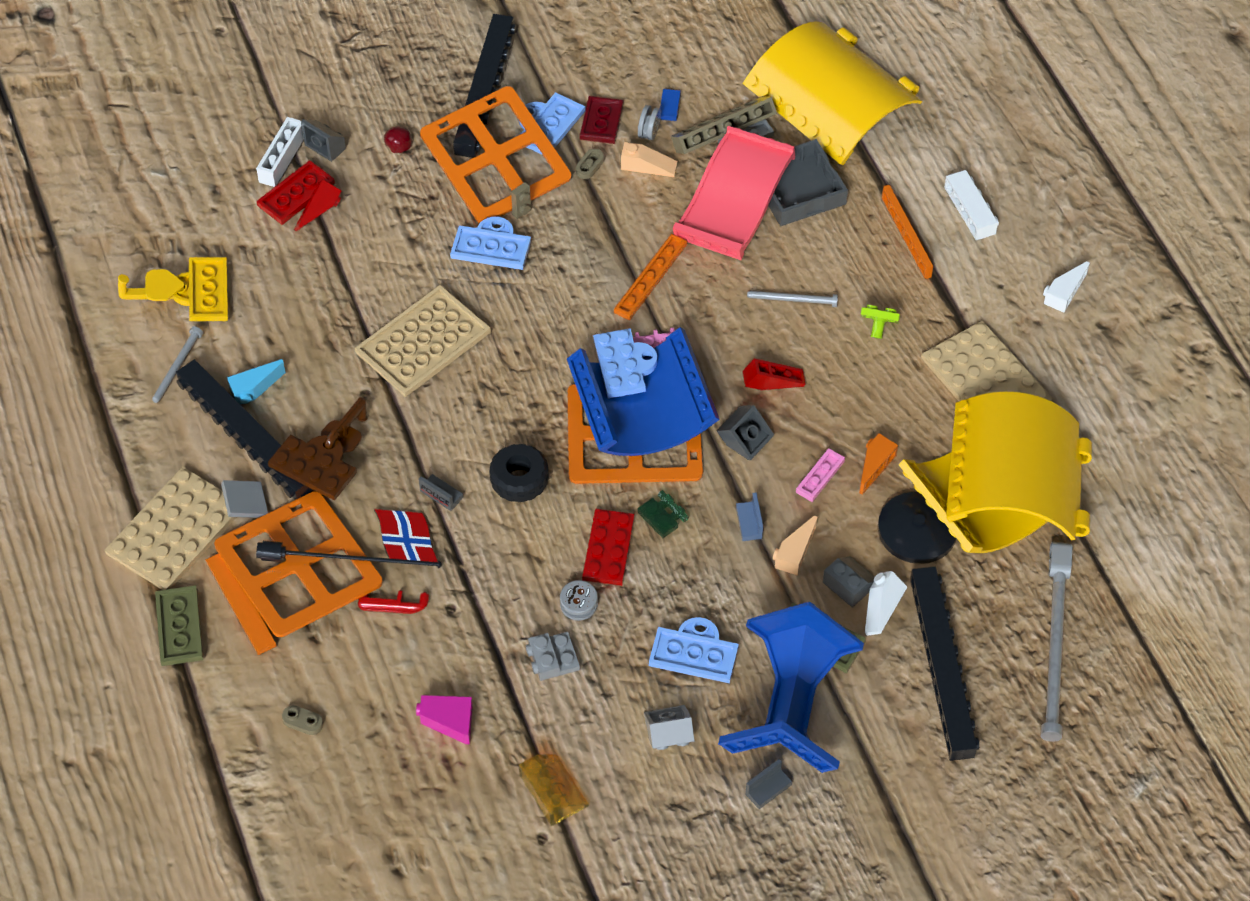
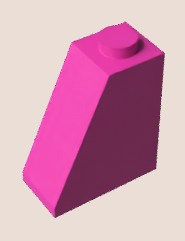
[416,695,473,744]

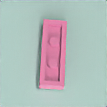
[796,448,845,502]

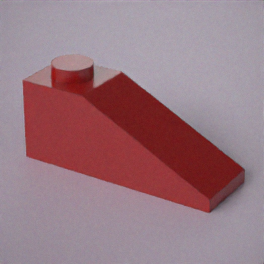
[294,179,341,231]
[742,358,806,390]

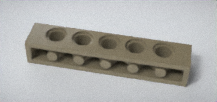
[671,96,777,154]

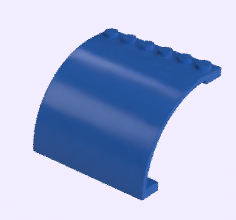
[567,327,720,456]

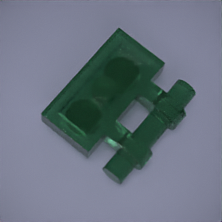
[638,490,689,538]

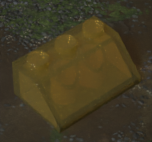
[519,754,589,826]

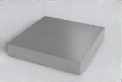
[221,480,268,518]

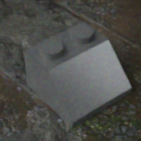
[301,119,346,162]
[717,405,774,460]
[823,556,875,608]

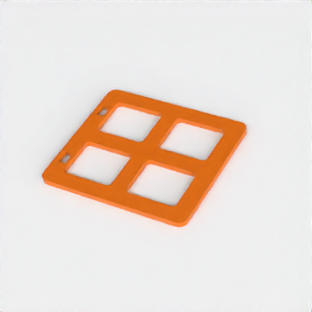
[420,86,571,223]
[567,384,703,484]
[214,492,383,637]

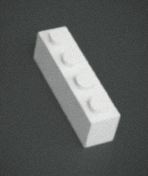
[256,117,304,187]
[944,170,999,240]

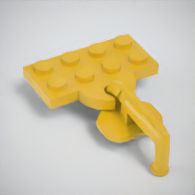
[118,257,228,321]

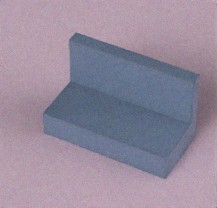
[736,493,763,541]

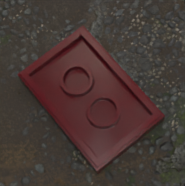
[580,96,624,144]

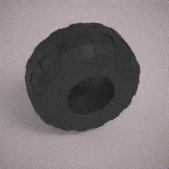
[489,444,549,502]

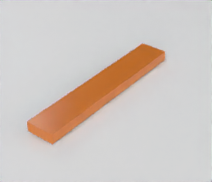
[882,185,933,279]
[614,233,687,321]
[206,554,277,655]

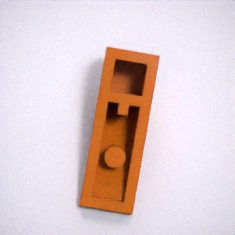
[859,433,898,495]

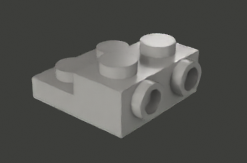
[525,632,580,681]

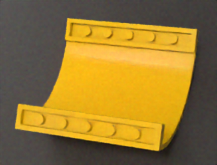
[899,453,1048,553]

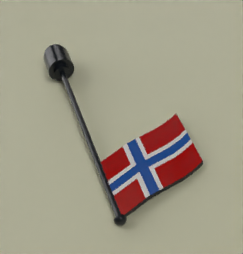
[256,509,442,568]

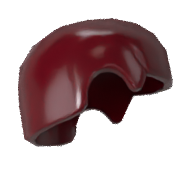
[384,126,412,153]

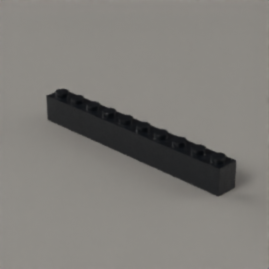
[453,14,516,158]
[176,359,314,500]
[910,566,979,761]

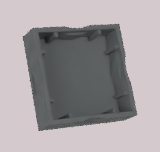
[768,139,848,226]

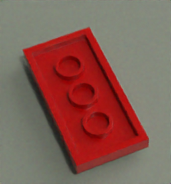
[256,160,335,225]
[582,509,635,586]

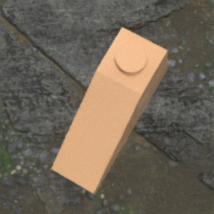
[621,142,678,177]
[773,516,818,576]

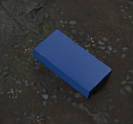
[660,89,681,121]

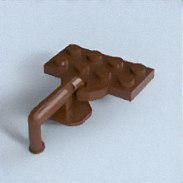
[268,397,368,501]

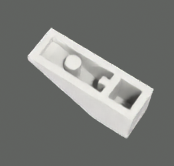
[1043,261,1090,313]
[865,571,907,636]

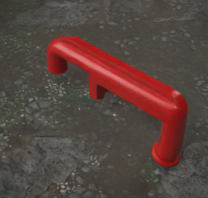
[358,577,429,614]

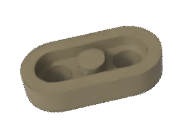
[576,149,604,179]
[282,705,323,735]

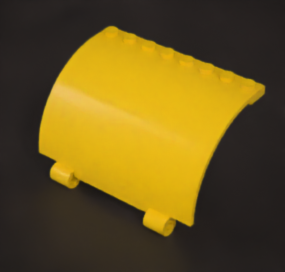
[743,21,922,165]
[946,392,1092,540]

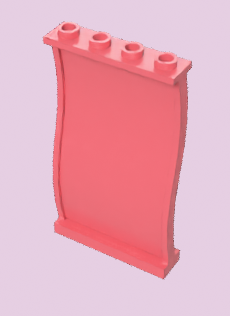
[673,126,795,260]

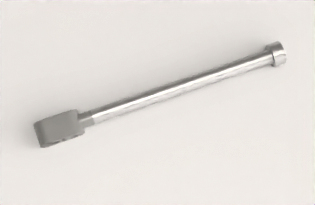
[1041,541,1072,742]

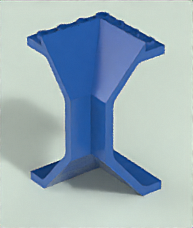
[718,602,864,773]

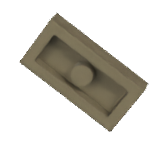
[511,182,531,219]

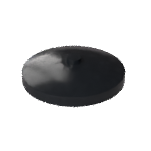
[878,492,957,564]

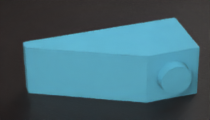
[227,359,286,405]

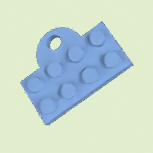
[519,92,585,155]
[450,217,531,270]
[593,328,657,398]
[649,617,739,683]

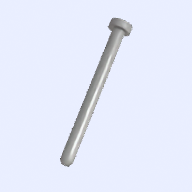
[747,291,838,307]
[152,326,203,403]

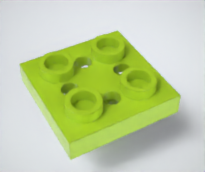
[861,305,900,339]

